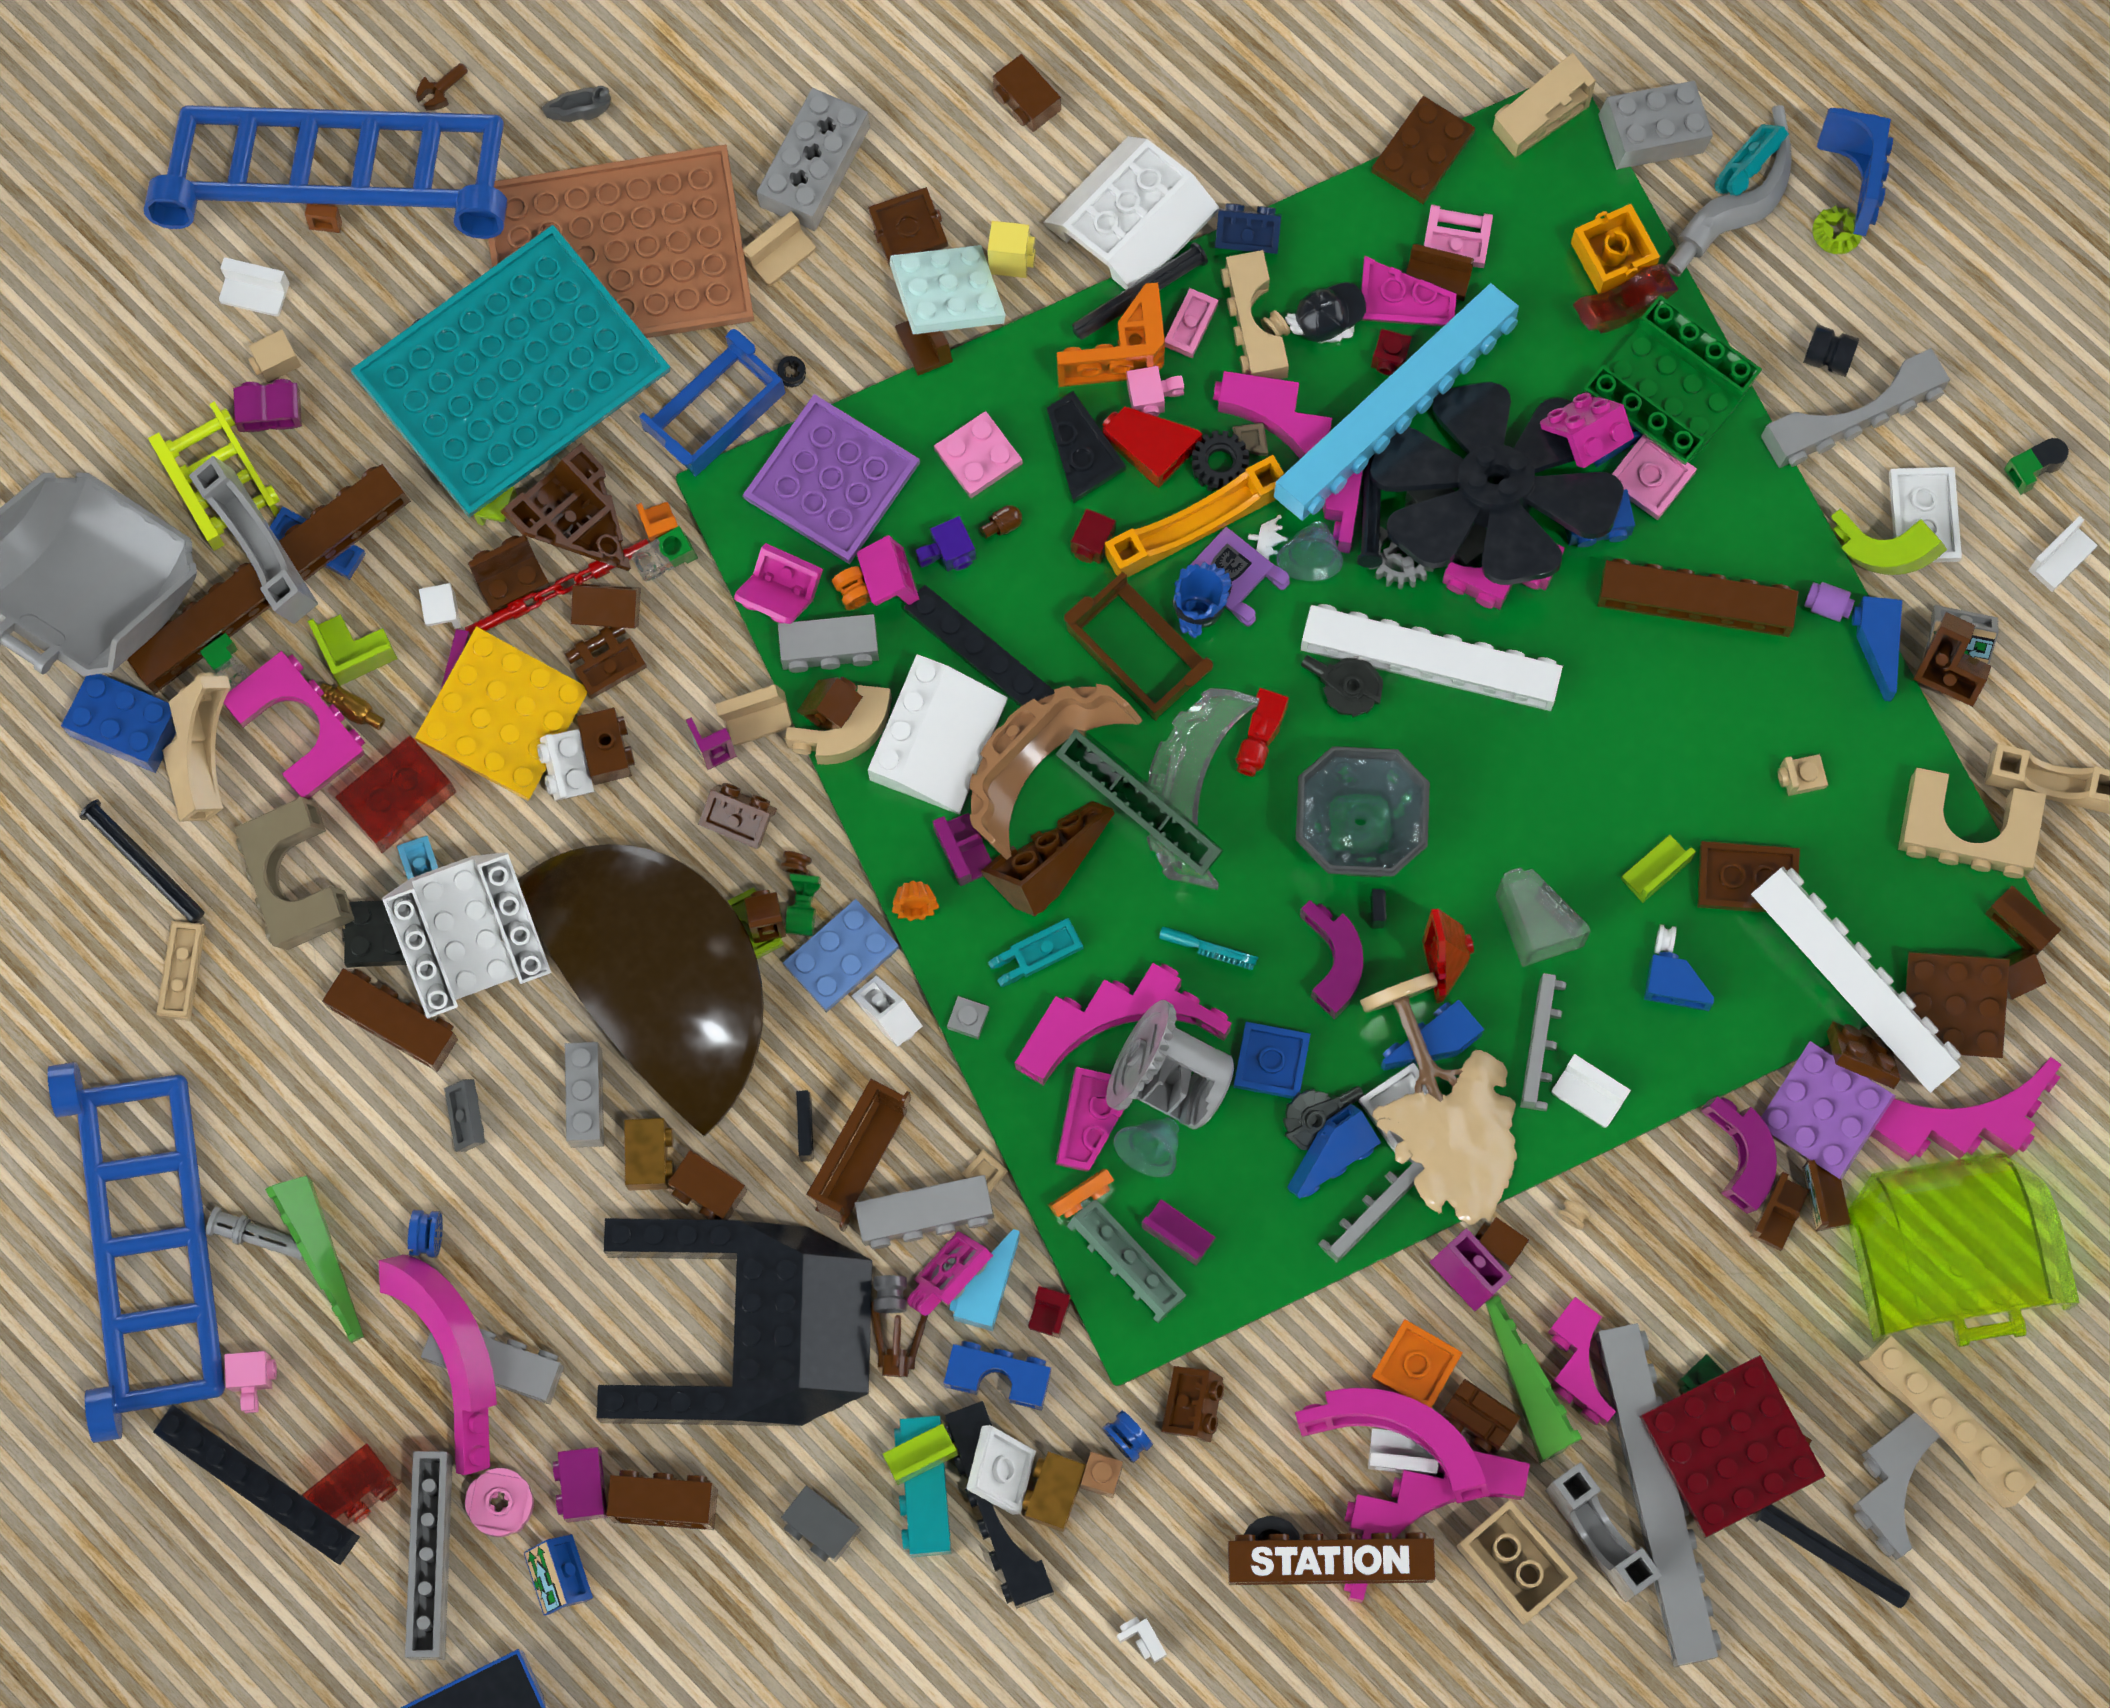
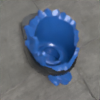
[1173,562,1232,638]

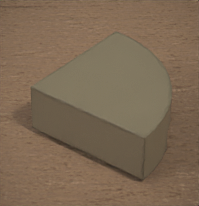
[1232,423,1268,456]

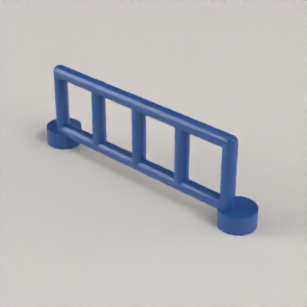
[48,1062,225,1443]

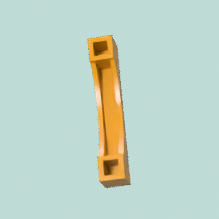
[1105,455,1284,578]

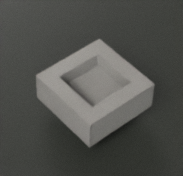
[947,996,989,1039]

